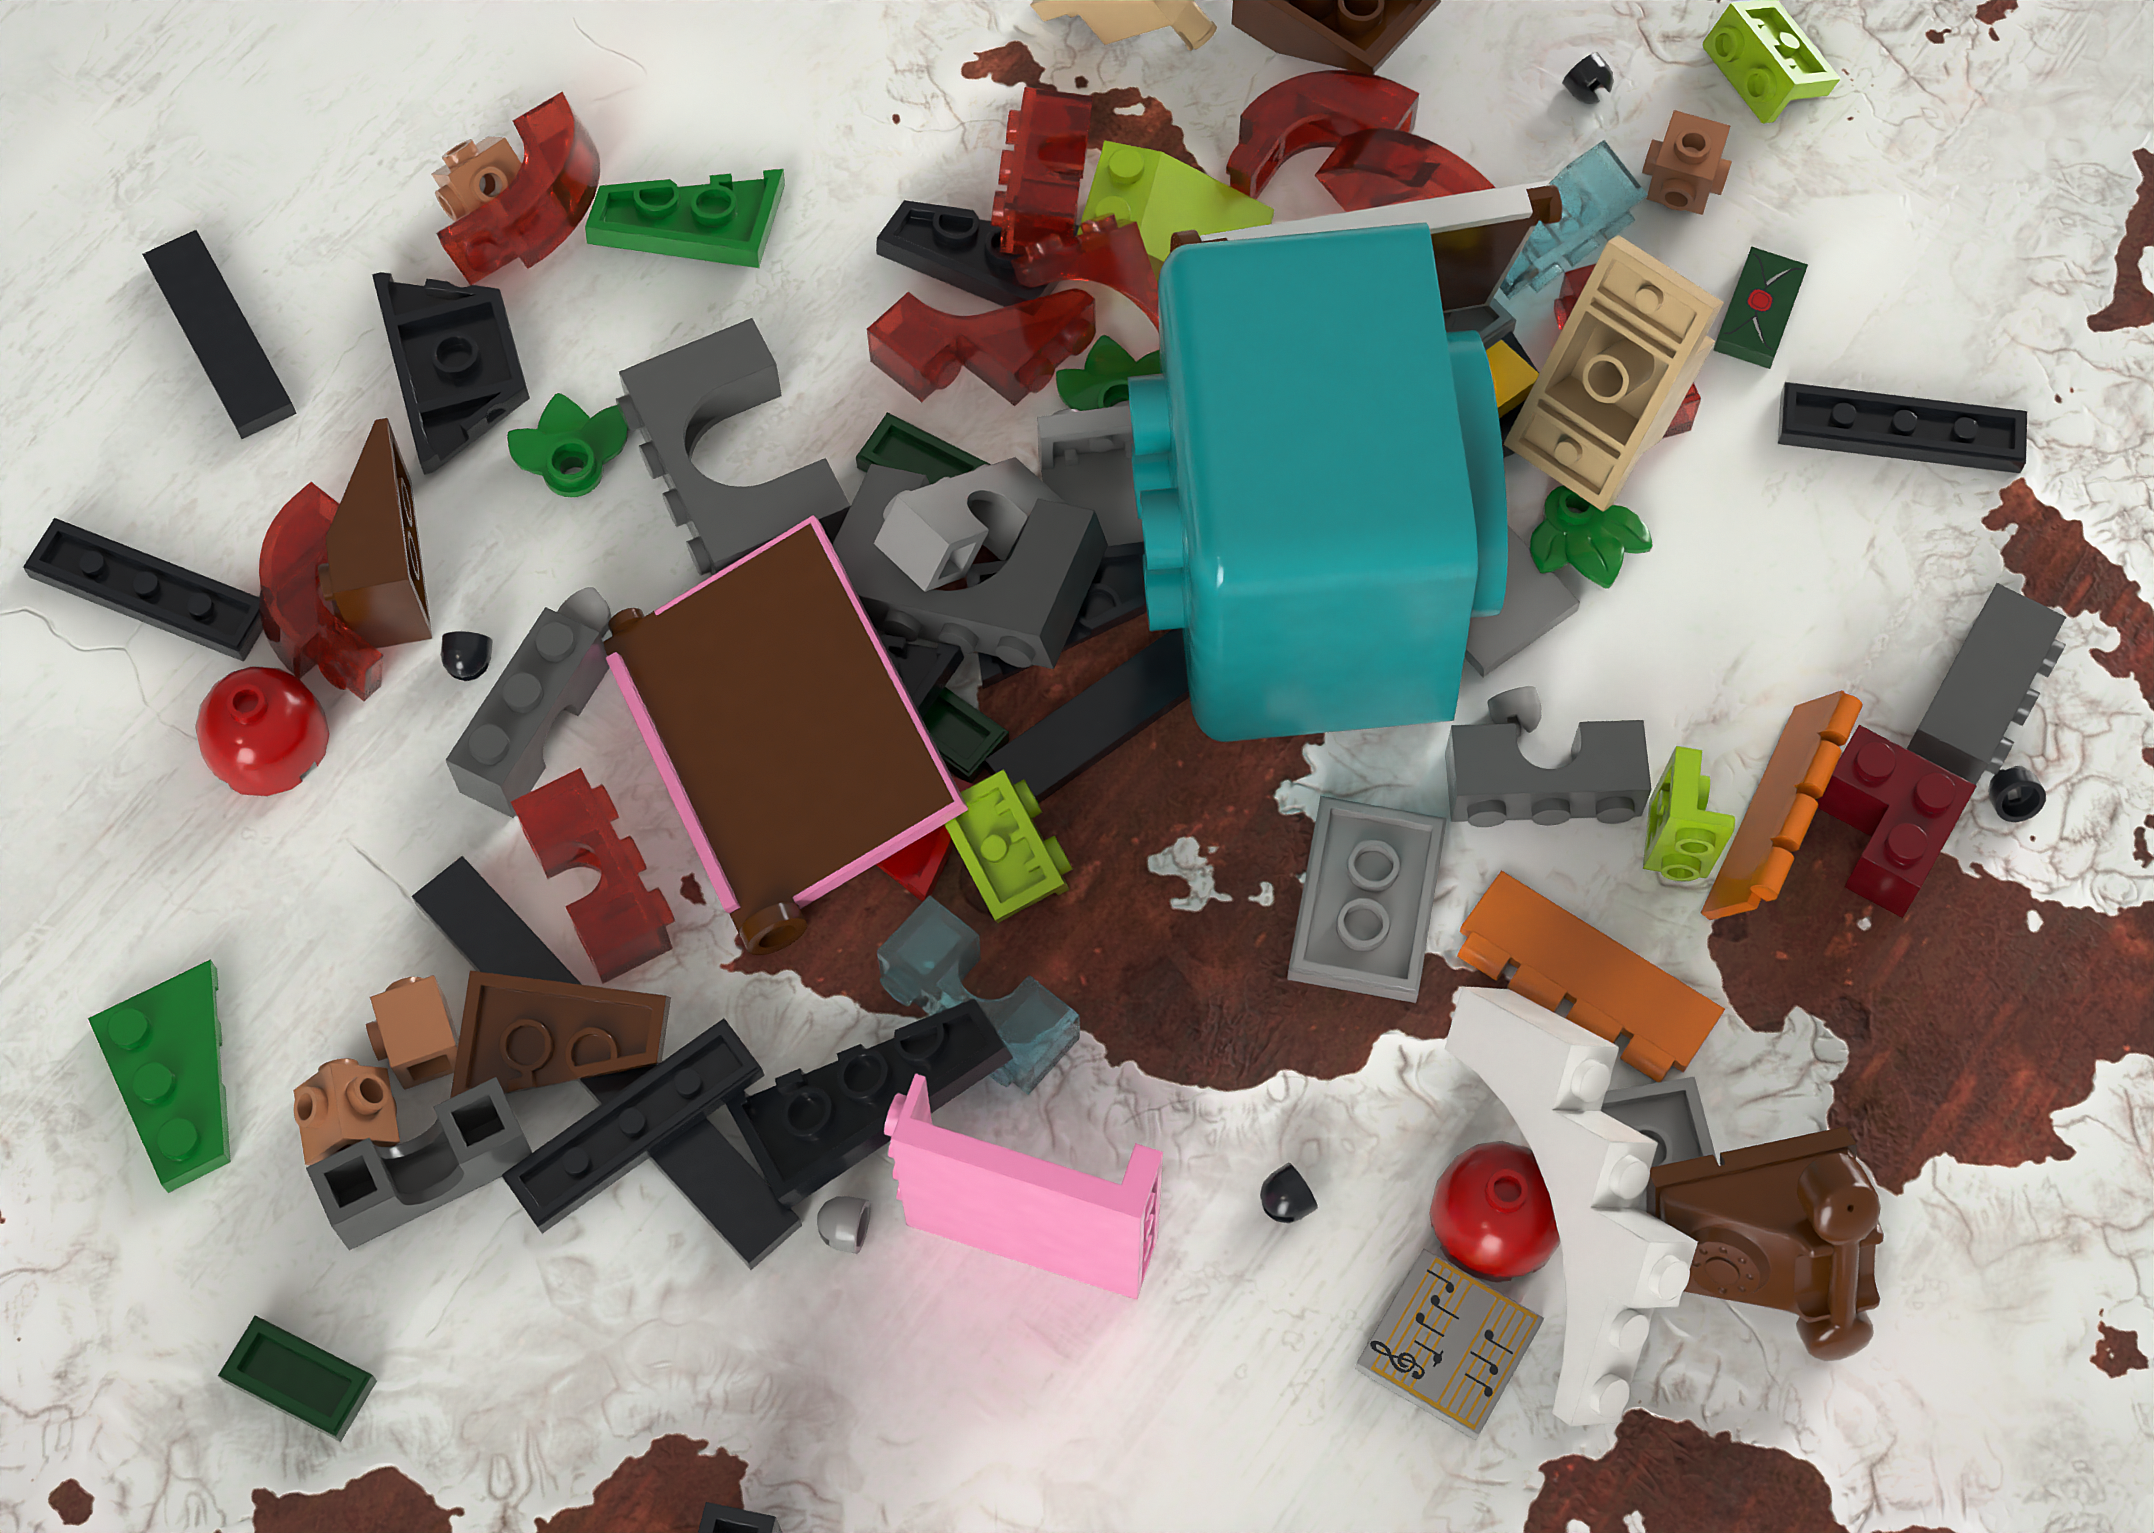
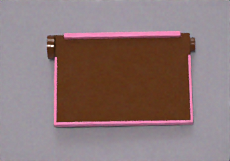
[603,515,969,955]

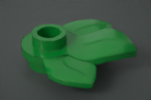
[1056,335,1160,411]
[507,393,628,497]
[1529,485,1653,589]

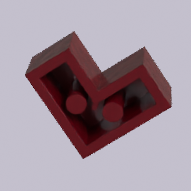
[1817,725,1977,918]

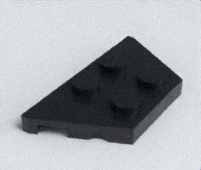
[372,272,530,475]

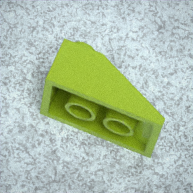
[1077,141,1274,293]

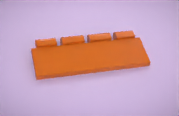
[1701,690,1863,920]
[1457,870,1725,1083]

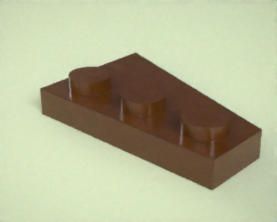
[450,970,671,1099]

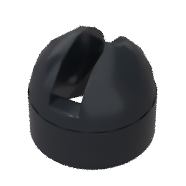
[1562,52,1614,104]
[440,631,493,682]
[1988,766,2046,822]
[1260,1163,1318,1224]

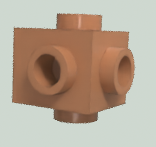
[1642,110,1732,215]
[431,136,536,229]
[293,1058,400,1165]

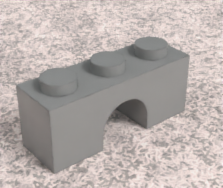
[874,457,1066,592]

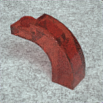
[1226,70,1420,200]
[436,91,600,285]
[1314,128,1496,212]
[259,482,384,701]

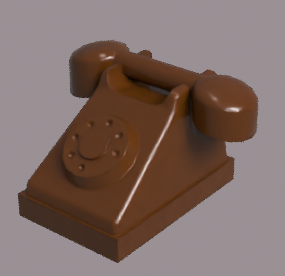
[1646,1126,1884,1361]

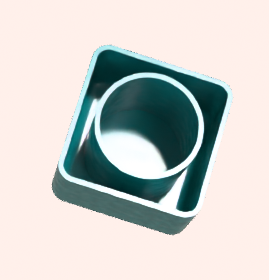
[1128,222,1508,742]

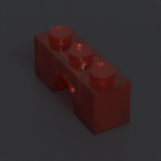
[991,87,1094,261]
[510,768,675,984]

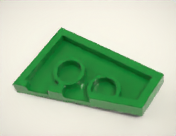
[585,168,785,268]
[88,959,231,1193]

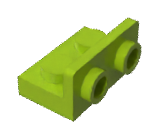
[1702,0,1840,124]
[1643,746,1735,882]
[944,769,1073,923]

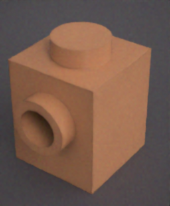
[366,975,459,1090]

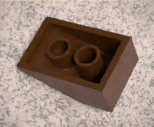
[1231,0,1441,75]
[318,418,432,652]

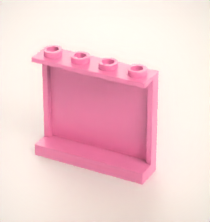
[884,1074,1163,1300]

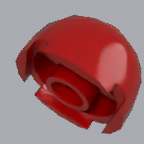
[195,666,330,796]
[1429,1141,1561,1283]

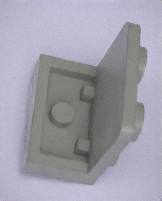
[1037,401,1143,546]

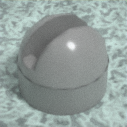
[557,587,611,638]
[1487,686,1542,738]
[817,1196,870,1254]

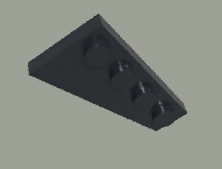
[726,998,1013,1210]

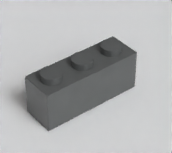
[1907,583,2066,785]

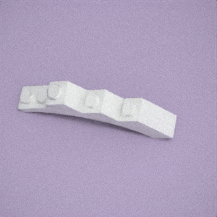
[1444,986,1698,1426]

